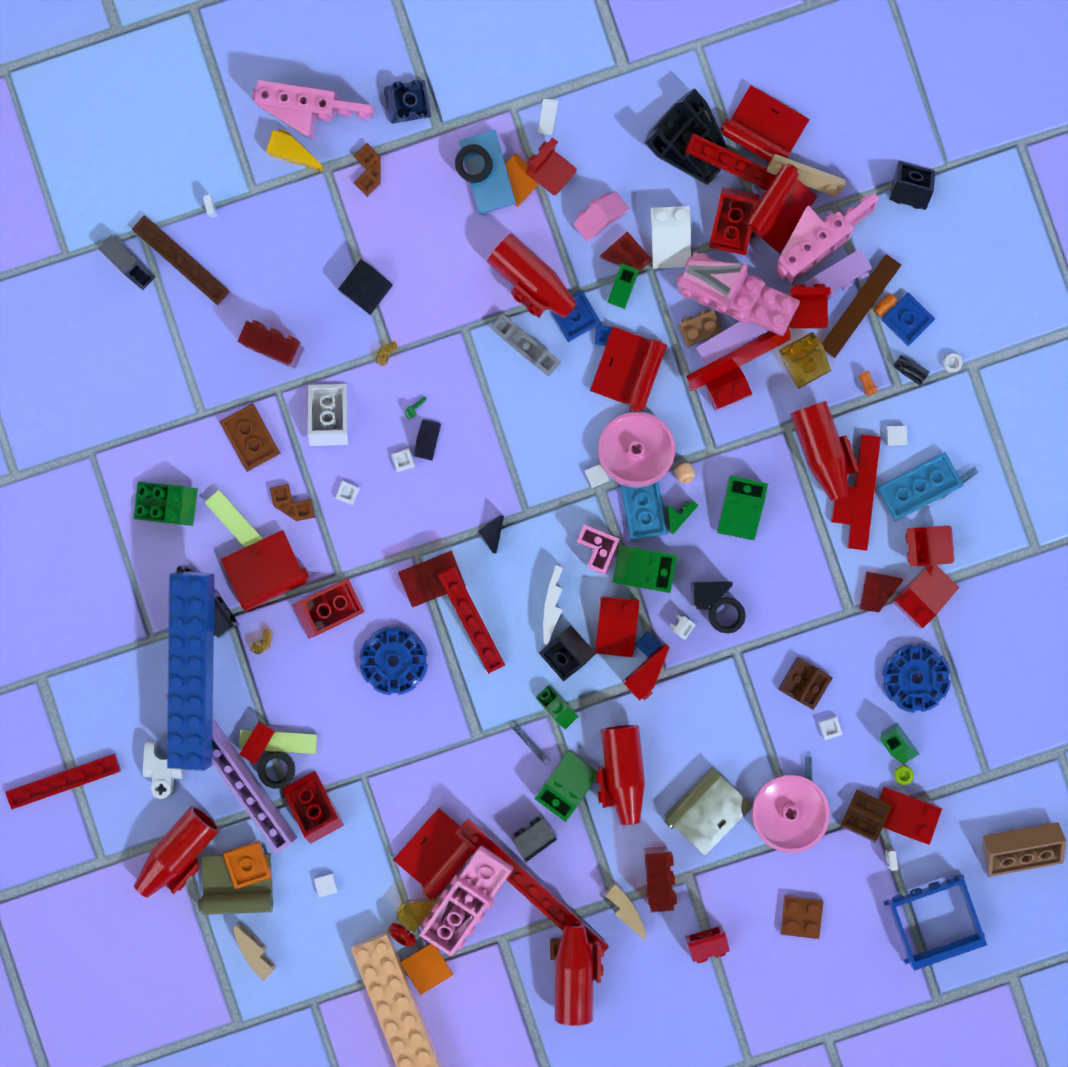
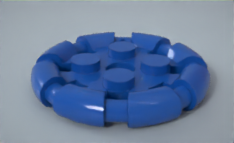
[359,626,428,695]
[882,644,951,713]

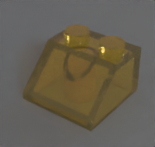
[779,332,831,389]

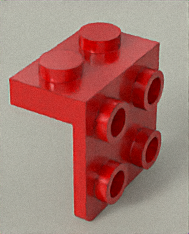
[525,137,577,196]
[789,284,831,329]
[905,525,955,567]

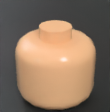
[674,462,695,484]

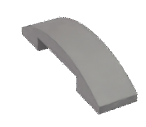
[491,314,561,377]

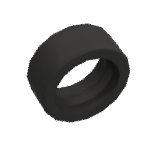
[455,144,493,183]
[708,597,746,634]
[258,751,296,789]

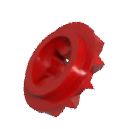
[388,923,416,946]

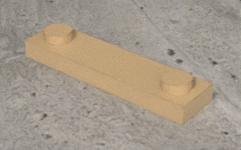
[767,154,846,197]

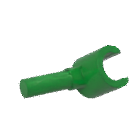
[405,396,427,419]

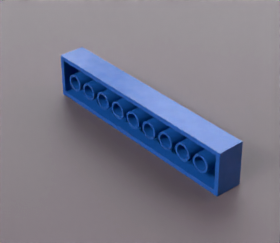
[167,572,215,771]

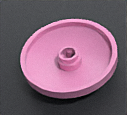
[598,412,675,488]
[752,775,830,853]

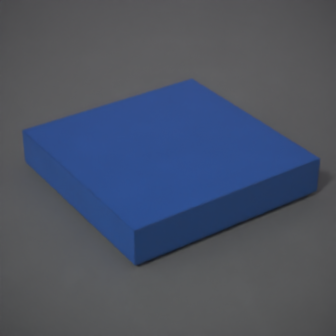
[550,290,601,343]
[881,292,935,347]

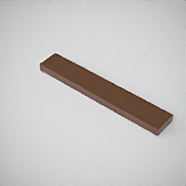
[132,215,230,306]
[819,254,901,358]

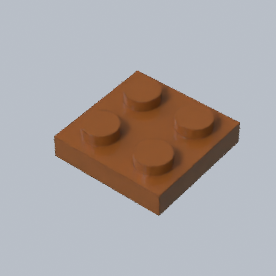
[780,895,824,939]

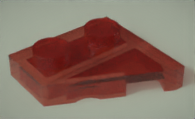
[600,231,653,272]
[859,571,903,613]

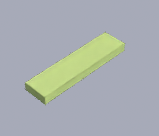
[205,490,263,556]
[239,730,317,754]

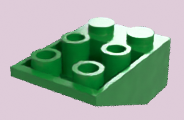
[717,476,768,541]
[133,481,198,526]
[612,545,677,593]
[534,750,598,822]

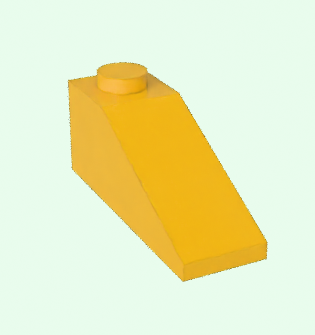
[266,129,324,172]

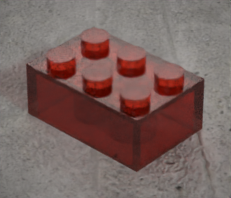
[237,320,304,369]
[398,550,467,608]
[644,846,677,912]

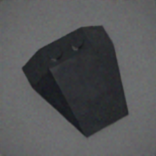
[644,88,729,185]

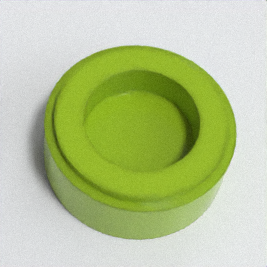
[894,765,914,785]

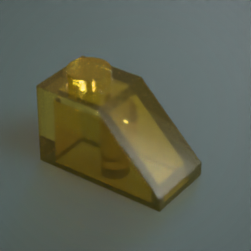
[396,897,438,933]

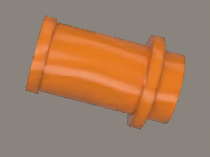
[872,293,897,317]
[858,371,878,396]

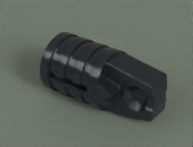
[893,355,930,386]

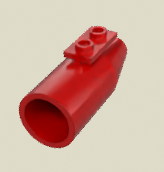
[486,233,577,318]
[790,401,859,501]
[596,725,645,825]
[133,806,220,898]
[554,922,604,1026]

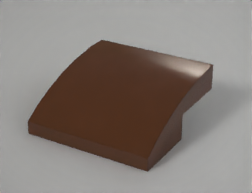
[778,657,833,710]
[840,789,892,843]

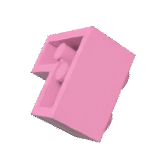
[573,191,629,242]
[576,524,619,575]

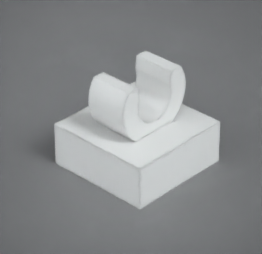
[670,615,696,640]

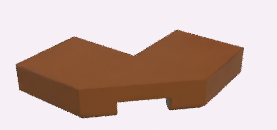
[354,143,381,197]
[270,484,316,521]

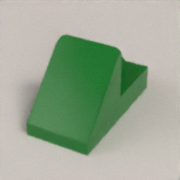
[667,500,698,535]

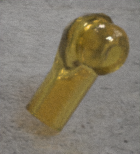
[376,341,399,366]
[250,629,273,654]

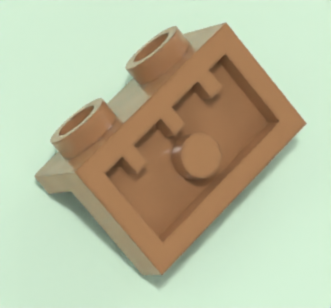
[678,309,722,347]

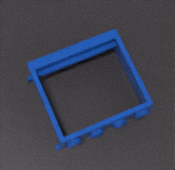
[884,874,987,971]

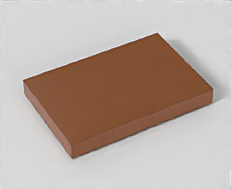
[219,403,281,472]

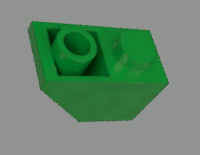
[607,263,639,309]
[535,685,579,730]
[880,723,919,764]

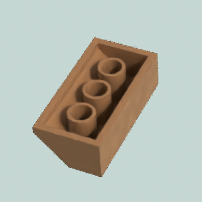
[982,822,1066,877]

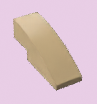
[605,881,647,940]
[233,922,276,981]

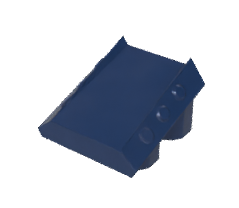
[384,80,431,124]

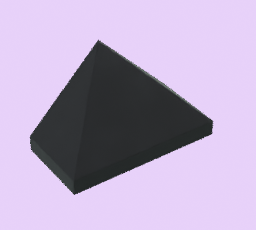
[414,419,441,461]
[478,515,504,554]

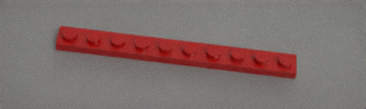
[455,818,609,952]

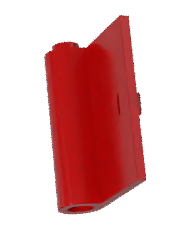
[720,85,810,163]
[745,164,817,254]
[590,326,667,412]
[221,530,310,612]
[393,807,476,899]

